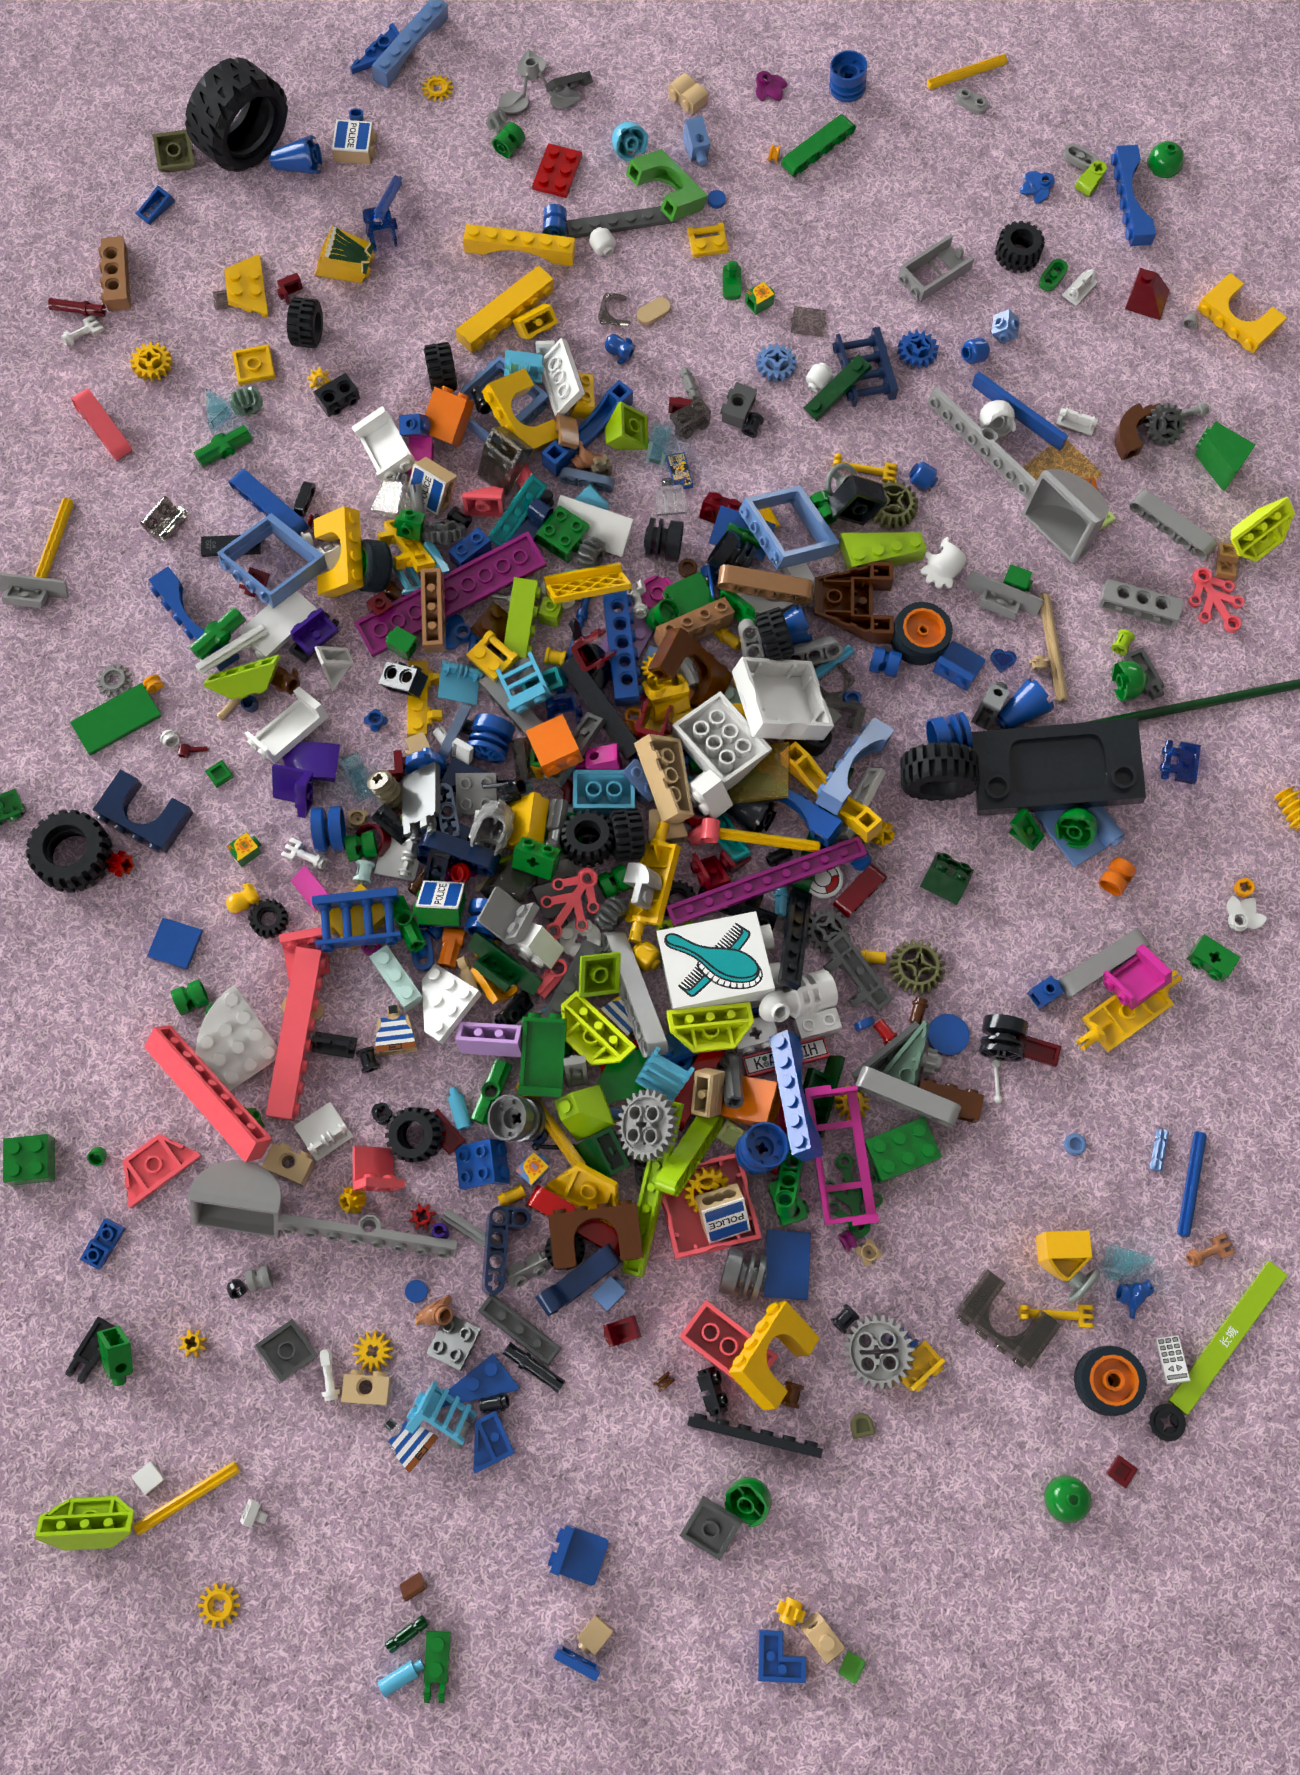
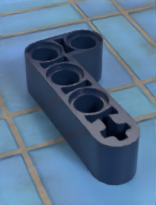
[507,498,554,542]
[417,829,501,877]
[482,1206,531,1296]
[535,1244,622,1316]

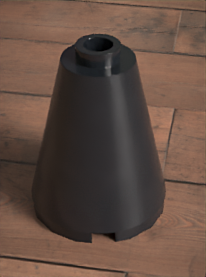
[726,790,778,833]

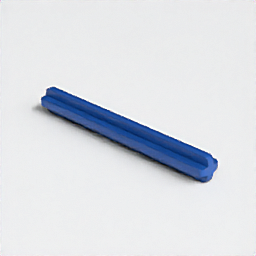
[374,175,403,220]
[1177,1131,1207,1237]

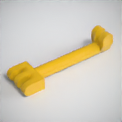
[832,453,898,483]
[1018,1304,1094,1328]

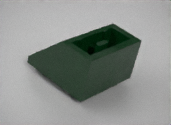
[920,852,974,905]
[574,1126,632,1177]

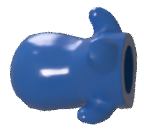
[604,334,636,364]

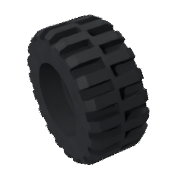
[900,742,980,801]
[26,809,113,893]

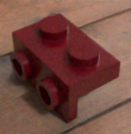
[699,491,742,524]
[690,853,731,891]

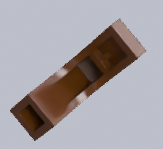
[1115,403,1161,461]

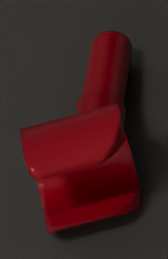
[178,744,208,758]

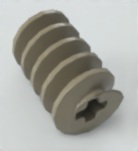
[367,770,403,812]

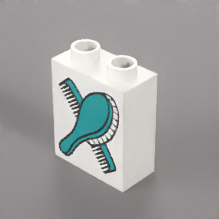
[657,911,784,1010]

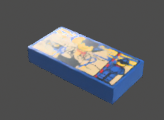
[666,452,693,491]

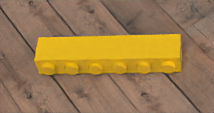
[455,265,554,353]

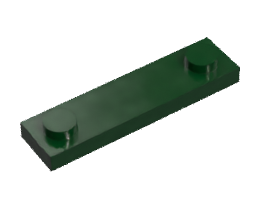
[803,354,872,422]

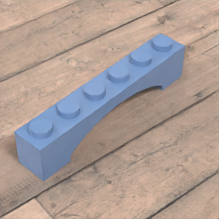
[372,0,448,88]
[816,718,895,816]

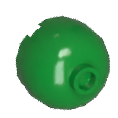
[1147,141,1184,178]
[1112,661,1148,701]
[1055,807,1098,849]
[1044,1475,1092,1523]
[724,1477,772,1527]

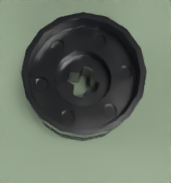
[644,517,684,562]
[706,529,757,570]
[979,1014,1029,1062]

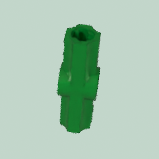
[193,425,253,467]
[189,607,246,660]
[393,895,426,952]
[471,1059,512,1126]

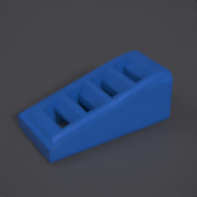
[135,185,175,225]

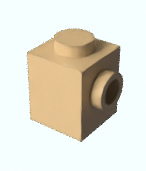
[405,731,430,756]

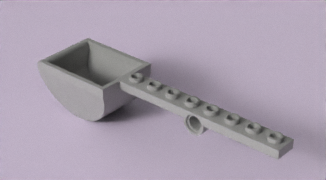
[927,387,1109,563]
[188,1160,457,1258]

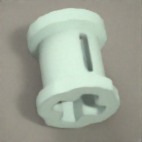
[353,860,375,885]

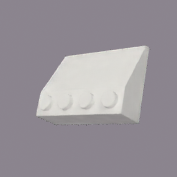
[672,691,772,791]

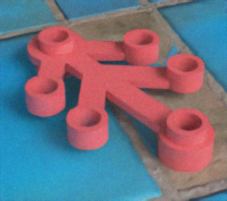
[1188,567,1245,633]
[540,868,599,939]

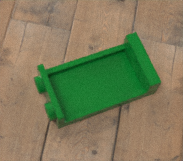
[518,1012,567,1098]

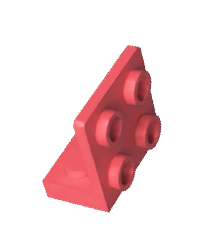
[279,927,330,980]
[353,1146,405,1192]

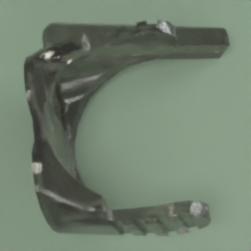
[597,292,630,326]
[820,663,856,703]

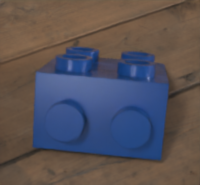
[933,641,985,691]
[455,1139,510,1190]
[548,1524,609,1586]

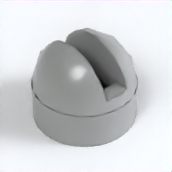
[1183,313,1199,330]

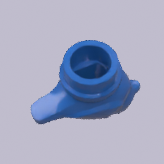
[1116,1279,1154,1319]

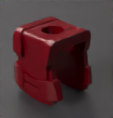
[571,628,617,672]
[635,699,674,740]

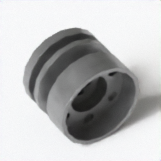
[488,1095,546,1142]
[718,1246,767,1302]

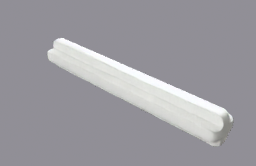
[195,624,268,674]

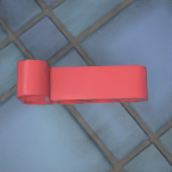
[71,388,133,461]

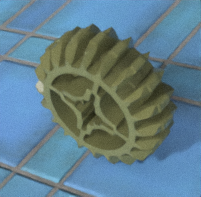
[872,479,919,530]
[889,939,946,995]

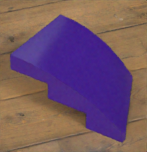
[282,742,340,783]

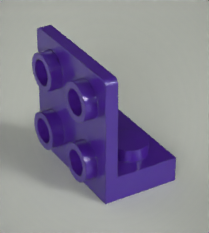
[272,764,313,818]

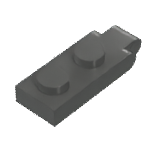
[1124,648,1164,700]

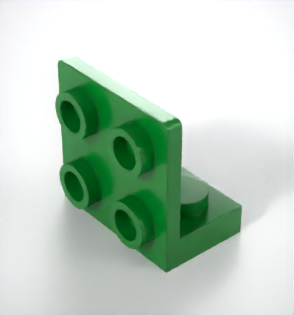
[536,505,590,564]

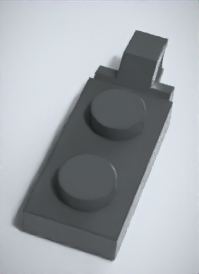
[545,71,593,93]

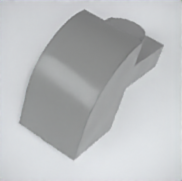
[623,862,662,910]

